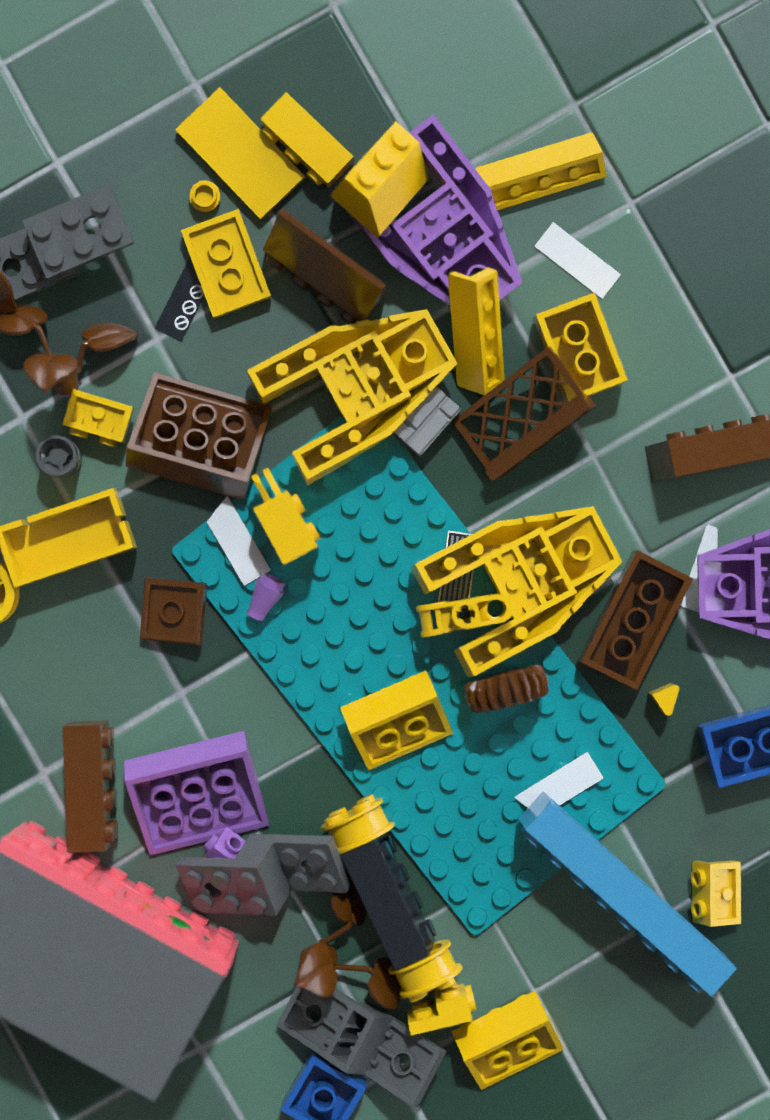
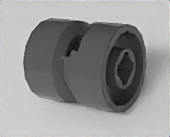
[36,435,82,478]

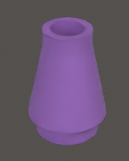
[247,573,285,621]

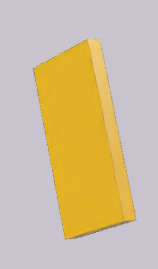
[175,87,305,220]

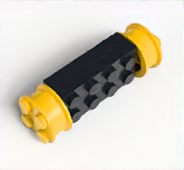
[320,794,463,1003]

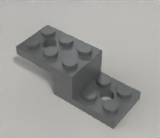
[0,184,135,302]
[176,834,351,916]
[276,987,446,1107]

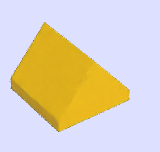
[648,683,680,716]

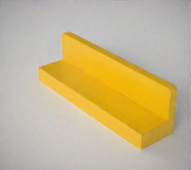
[476,133,607,210]
[448,268,505,396]

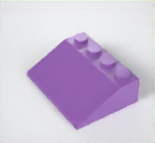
[124,731,269,855]

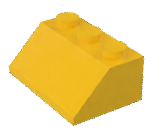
[330,122,429,238]
[340,670,454,771]
[452,991,564,1090]

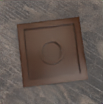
[140,578,207,645]

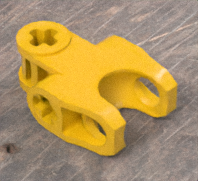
[415,593,513,637]

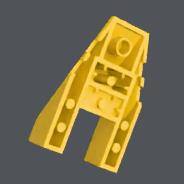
[247,309,457,485]
[410,506,623,677]

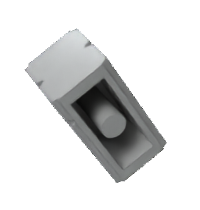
[393,387,461,457]

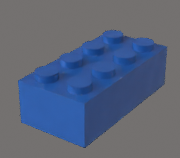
[697,705,770,788]

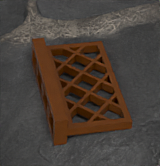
[452,346,597,482]

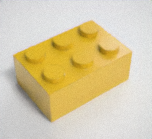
[533,292,628,403]

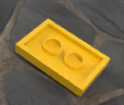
[181,209,272,319]

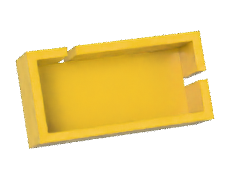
[0,488,137,588]

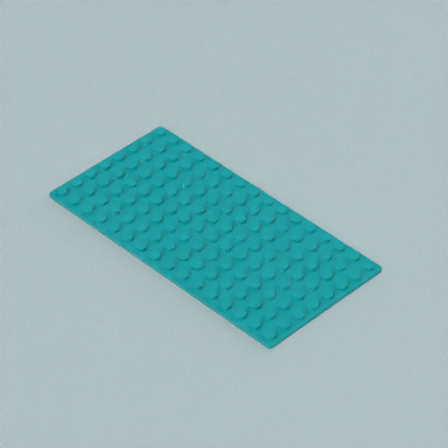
[172,415,666,935]

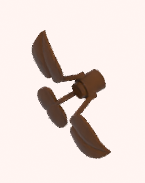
[0,306,138,395]
[294,872,401,1010]

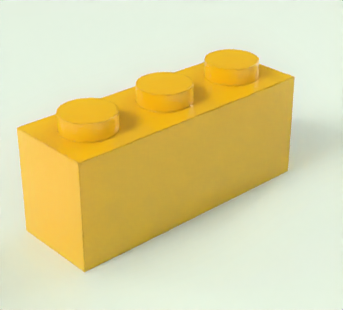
[260,92,354,189]

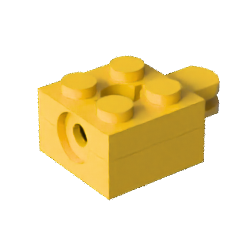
[251,467,321,565]

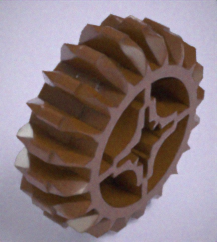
[464,664,549,713]

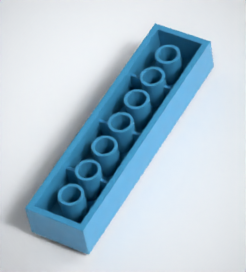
[518,791,737,997]

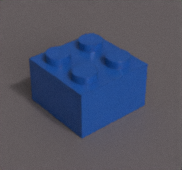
[281,1050,367,1120]

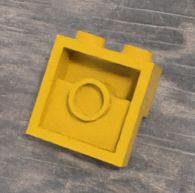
[407,981,477,1035]

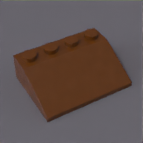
[263,209,386,324]
[125,372,273,501]

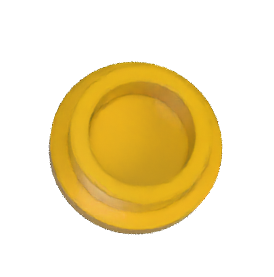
[189,180,220,212]

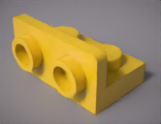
[62,389,134,448]
[691,860,741,927]

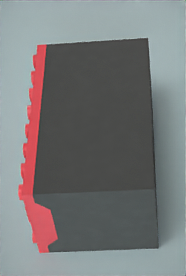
[0,821,239,1102]

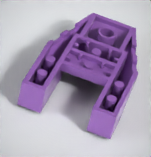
[334,114,523,306]
[697,529,770,639]

